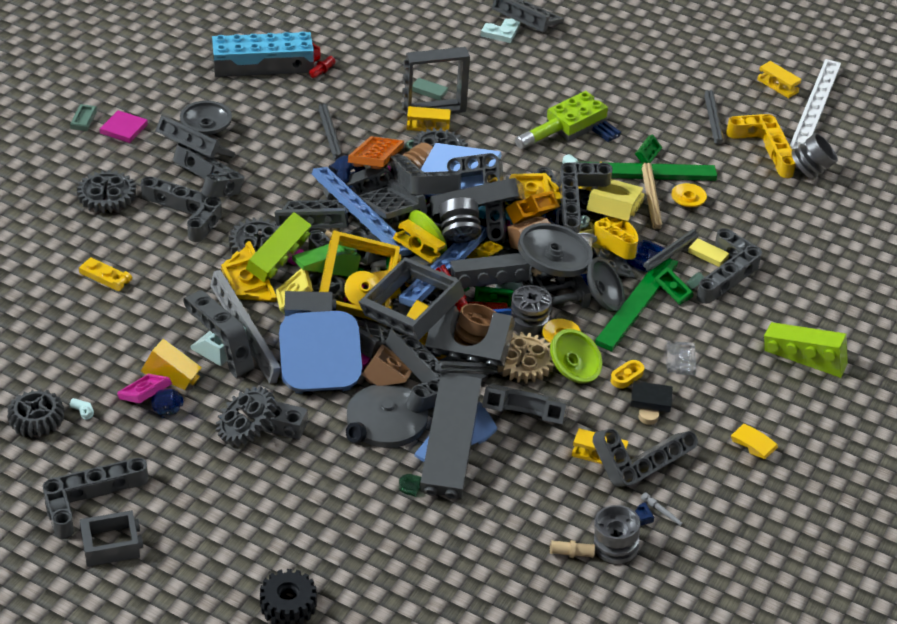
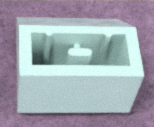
[191,327,246,366]

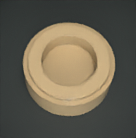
[638,408,659,425]

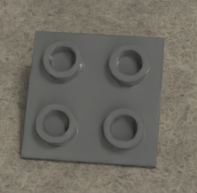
[592,247,635,279]

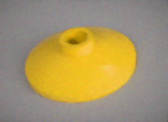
[671,183,707,207]
[344,271,380,307]
[542,319,581,343]

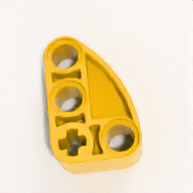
[593,216,638,259]

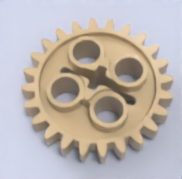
[497,332,555,383]

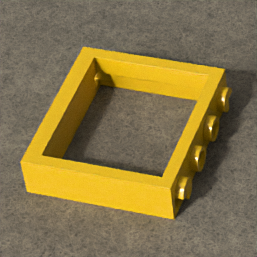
[319,230,402,321]

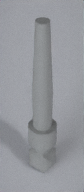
[641,492,683,526]

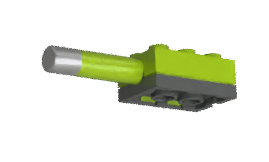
[515,91,608,149]

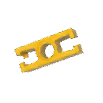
[757,61,802,99]
[407,106,451,132]
[393,219,446,263]
[572,428,629,464]

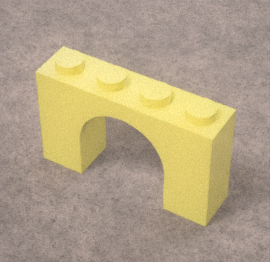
[586,179,645,221]

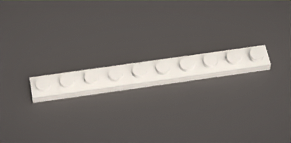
[790,59,841,150]

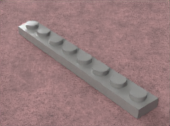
[210,270,281,384]

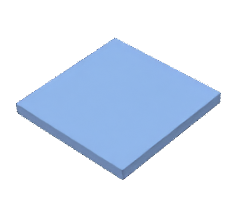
[421,143,502,199]

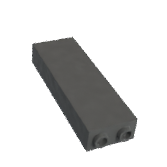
[420,373,482,499]

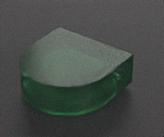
[399,474,421,497]

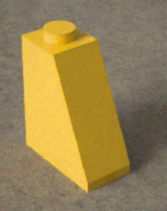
[141,338,202,390]

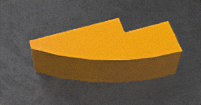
[505,191,560,224]

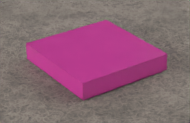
[100,110,148,143]
[117,374,172,403]

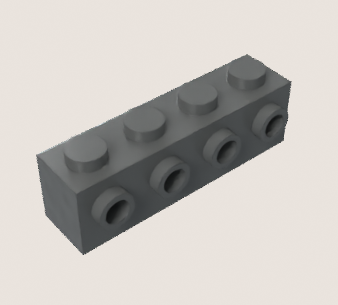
[450,253,530,289]

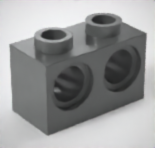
[261,401,308,440]

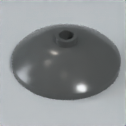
[180,101,232,135]
[587,257,625,311]

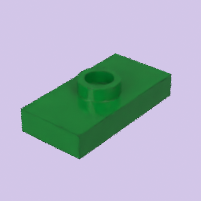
[635,134,662,163]

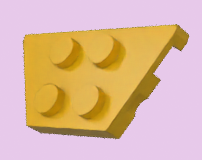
[505,173,561,205]
[221,241,277,302]

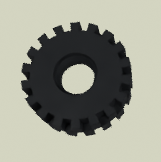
[260,569,317,624]

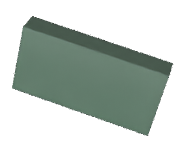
[412,78,448,100]
[70,104,97,131]

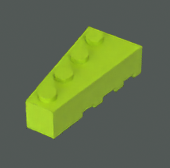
[246,212,312,282]
[764,322,848,378]

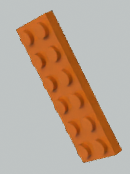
[348,136,404,169]

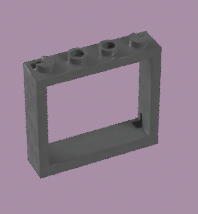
[402,47,470,115]
[359,257,465,340]

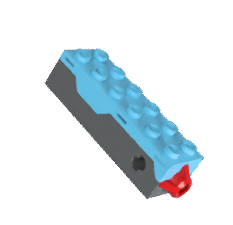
[212,32,321,77]

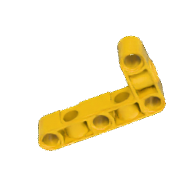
[726,114,796,178]

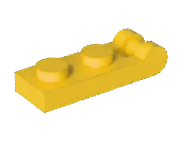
[79,257,133,291]

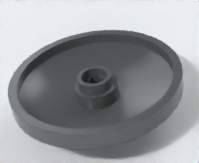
[518,223,593,277]
[347,384,428,448]

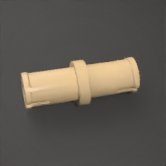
[550,540,595,558]

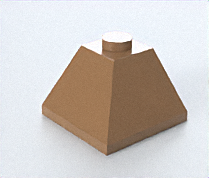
[362,344,412,386]

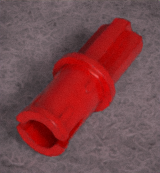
[309,56,336,78]

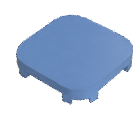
[279,311,362,394]

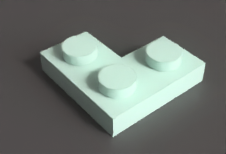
[481,18,520,43]

